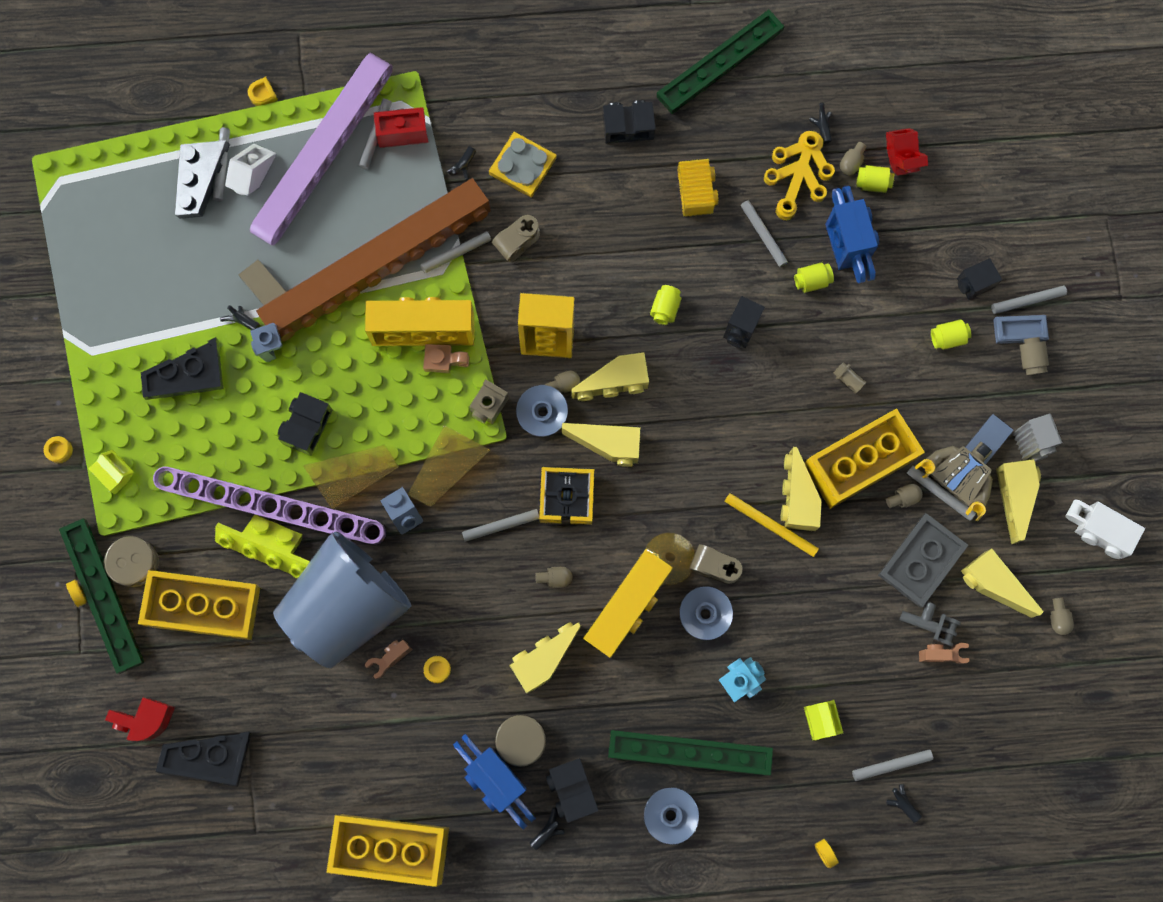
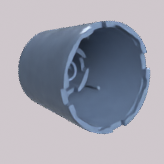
[273,531,411,668]

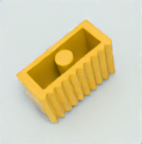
[677,159,718,217]

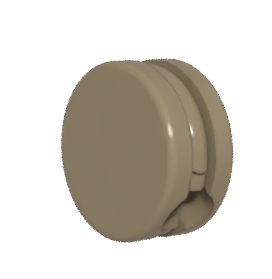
[104,536,159,587]
[495,715,546,767]

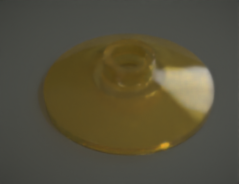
[645,533,695,585]

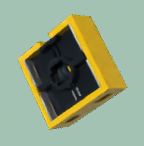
[539,467,594,525]

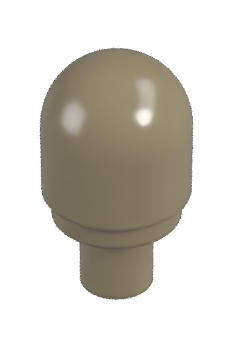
[840,142,867,175]
[544,371,580,394]
[886,484,923,508]
[535,566,573,588]
[1050,598,1074,635]

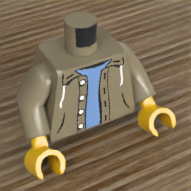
[915,442,993,521]

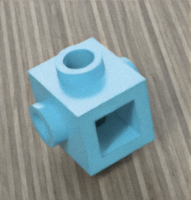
[719,657,766,702]

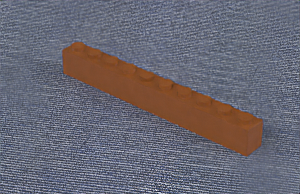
[256,178,491,341]

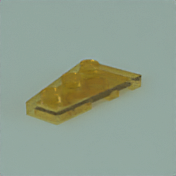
[408,426,490,507]
[303,444,399,509]

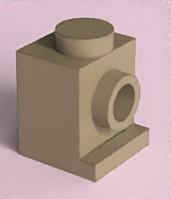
[469,379,509,424]

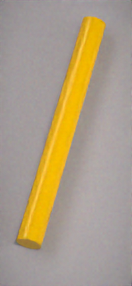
[724,493,819,557]

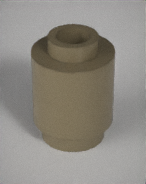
[1019,337,1049,375]

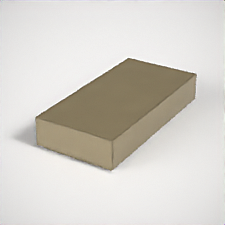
[238,260,286,305]

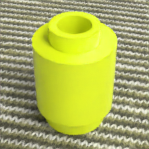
[857,165,894,193]
[794,262,834,293]
[650,285,681,325]
[931,320,971,350]

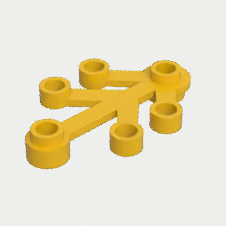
[764,131,835,220]

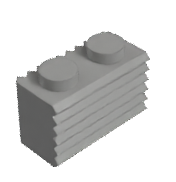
[1012,414,1063,462]

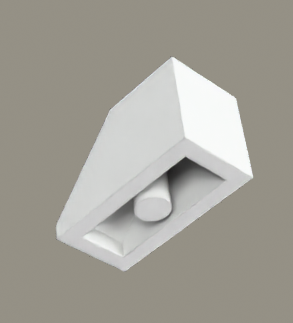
[225,144,276,196]

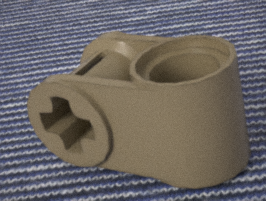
[492,215,540,262]
[689,544,742,584]

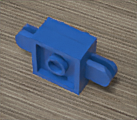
[825,186,879,283]
[453,733,536,830]

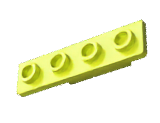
[215,515,310,579]

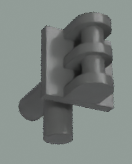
[900,602,961,648]

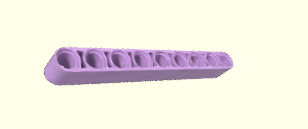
[250,53,393,246]
[153,467,386,545]

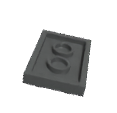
[878,513,968,608]

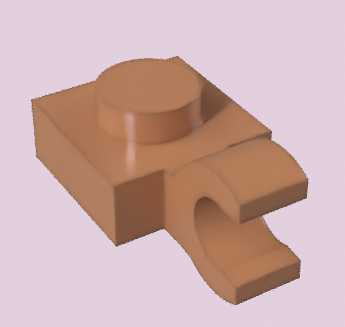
[423,344,470,373]
[365,640,412,679]
[919,643,969,664]

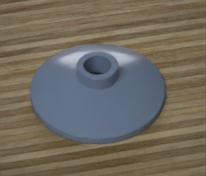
[516,385,568,437]
[680,587,733,640]
[644,788,699,844]

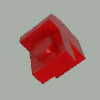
[886,128,928,176]
[105,697,175,741]

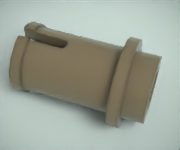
[833,362,866,394]

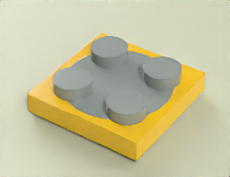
[489,132,556,198]

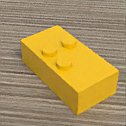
[518,293,574,358]
[365,297,474,346]
[805,408,925,509]
[583,549,673,658]
[138,570,260,640]
[327,814,449,887]

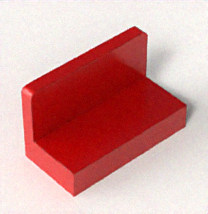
[374,107,428,148]

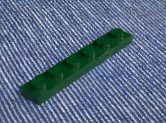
[656,9,785,114]
[59,518,144,674]
[608,730,773,775]

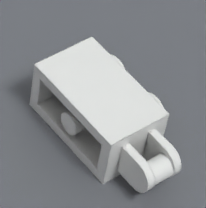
[1066,500,1145,559]

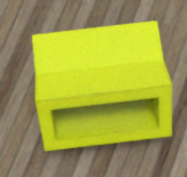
[88,450,134,494]
[804,700,843,740]

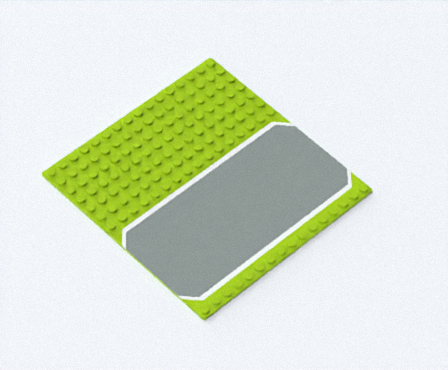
[32,71,507,536]

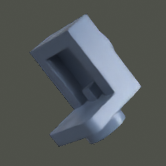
[250,323,283,362]
[380,487,423,534]

